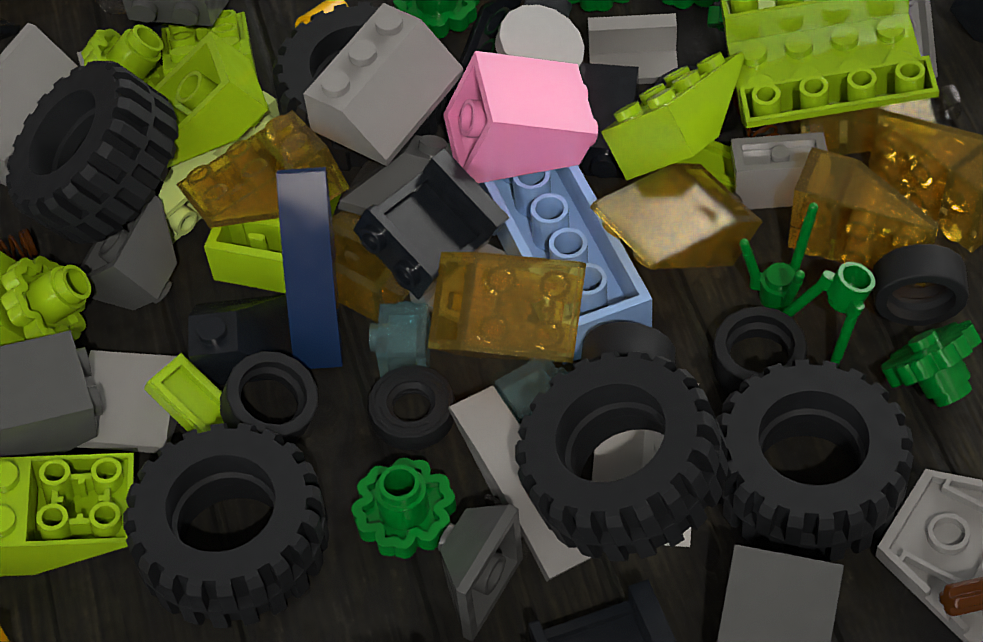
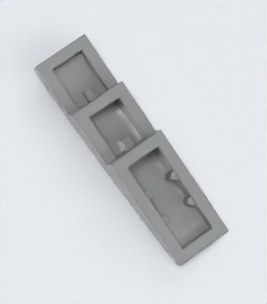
[448,385,592,582]

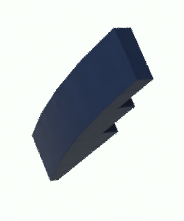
[276,167,344,369]

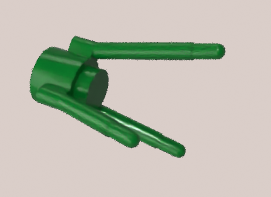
[739,202,818,311]
[781,262,875,369]

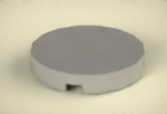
[495,5,585,67]

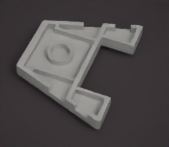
[875,469,983,642]

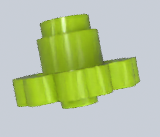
[81,25,164,88]
[1,256,91,341]

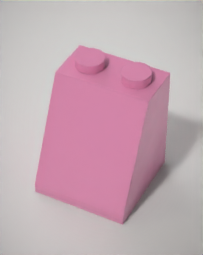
[443,51,598,183]

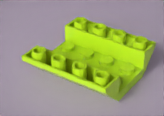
[720,0,939,128]

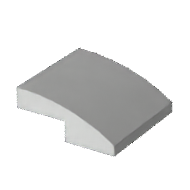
[77,350,177,453]

